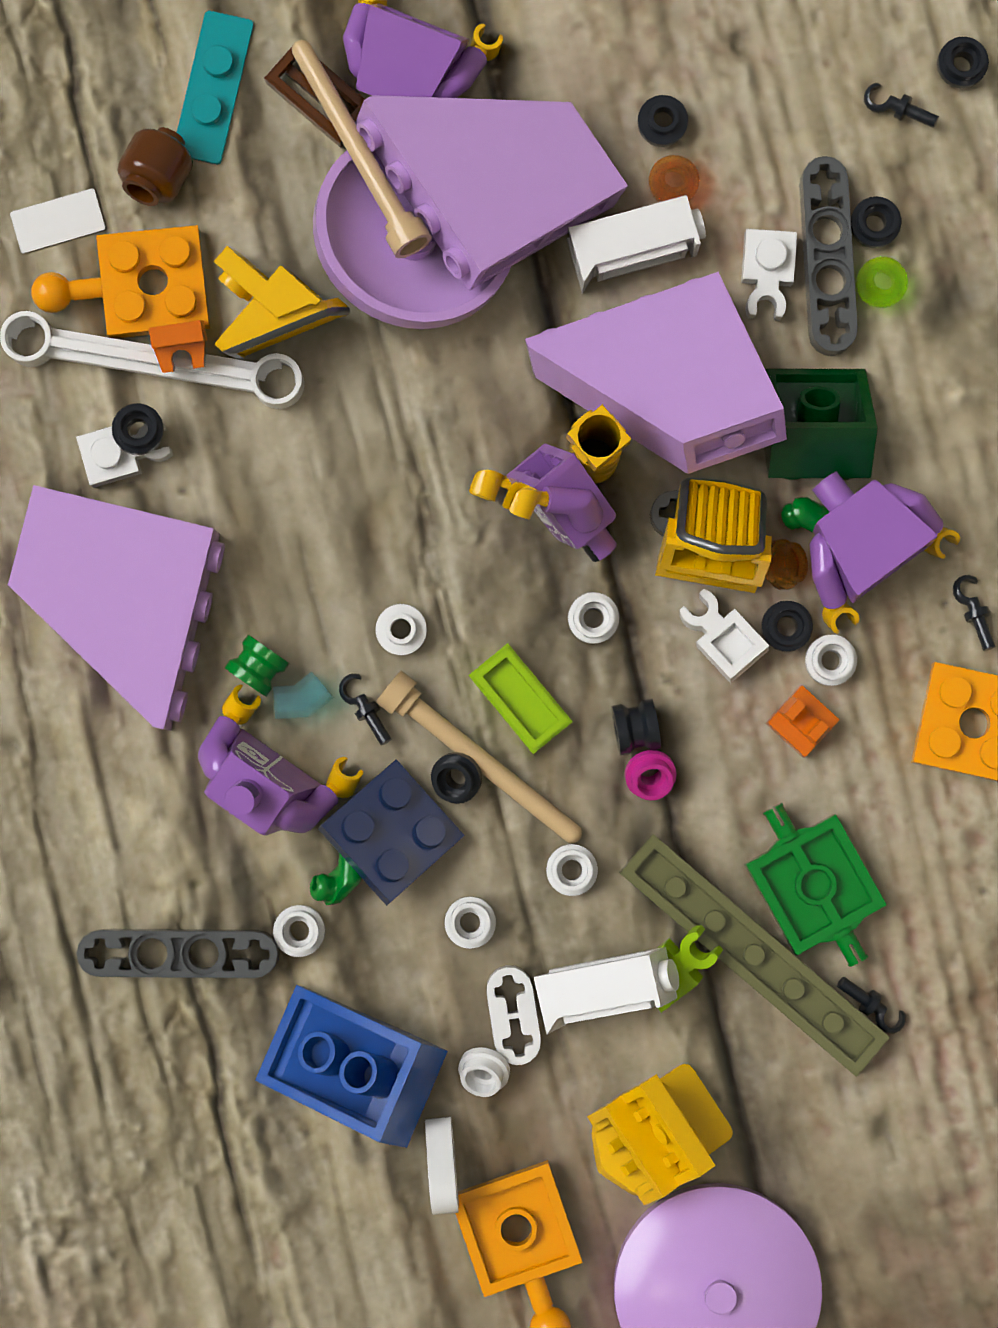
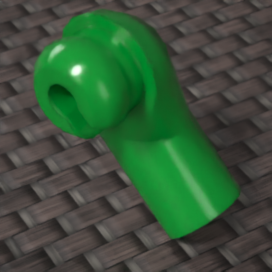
[781,497,829,533]
[310,853,362,905]

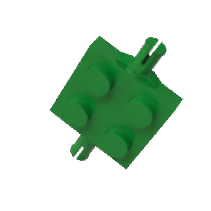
[744,803,887,967]

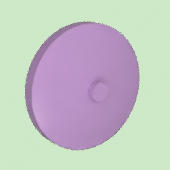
[313,150,511,329]
[614,1183,822,1328]

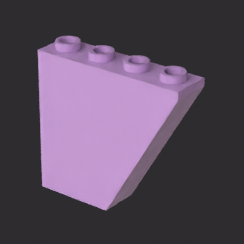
[355,95,628,291]
[525,272,787,474]
[8,485,225,731]

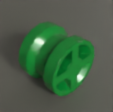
[224,634,290,697]

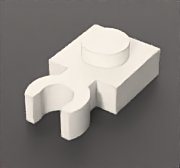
[741,229,797,321]
[76,423,173,488]
[679,589,769,684]

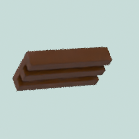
[264,47,365,148]

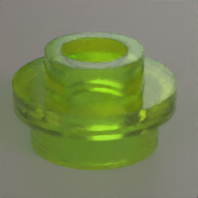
[856,257,908,308]

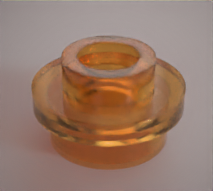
[648,155,699,202]
[765,539,808,590]

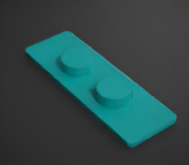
[177,11,254,165]

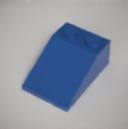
[255,985,448,1148]

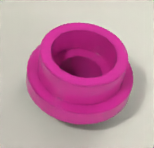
[625,750,677,800]

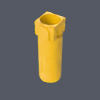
[566,404,631,483]

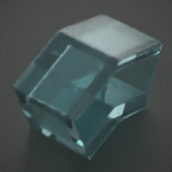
[273,672,334,720]

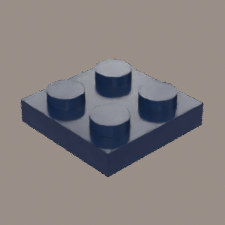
[318,759,465,906]

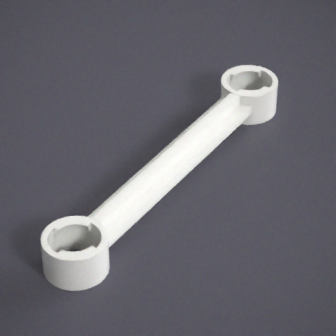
[0,311,304,409]

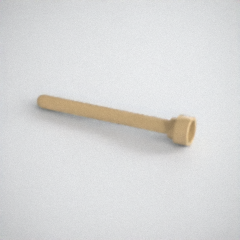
[292,40,432,259]
[376,670,582,843]

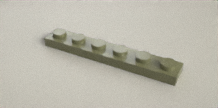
[619,834,890,1077]

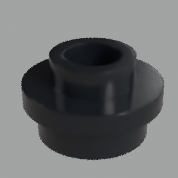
[937,37,989,88]
[637,95,688,147]
[851,196,902,248]
[112,403,164,455]
[761,601,813,652]
[431,752,482,804]

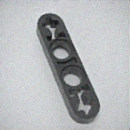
[799,156,858,356]
[76,929,280,978]

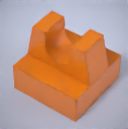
[149,320,207,373]
[766,685,840,758]

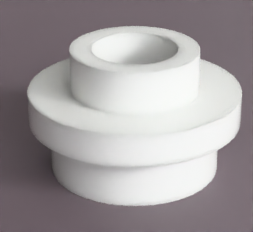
[568,592,619,644]
[376,604,427,655]
[805,635,857,686]
[546,844,598,896]
[445,897,496,949]
[273,905,325,957]
[458,1047,510,1097]

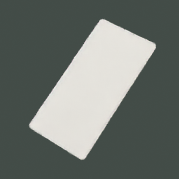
[10,188,105,254]

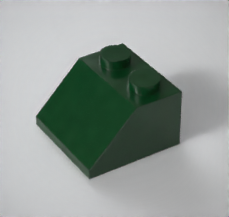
[764,368,878,480]

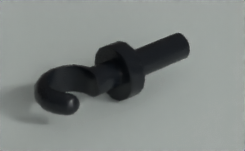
[864,83,939,128]
[952,575,995,651]
[339,673,392,746]
[837,977,906,1034]

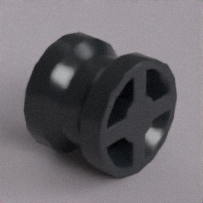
[611,699,661,756]

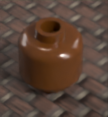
[117,127,193,206]

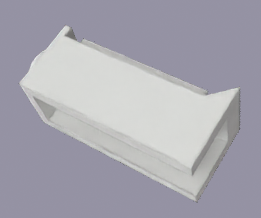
[567,195,706,294]
[534,947,679,1035]

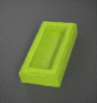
[468,643,573,754]

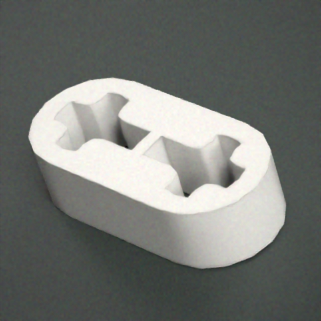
[487,965,541,1065]
[425,1117,459,1215]

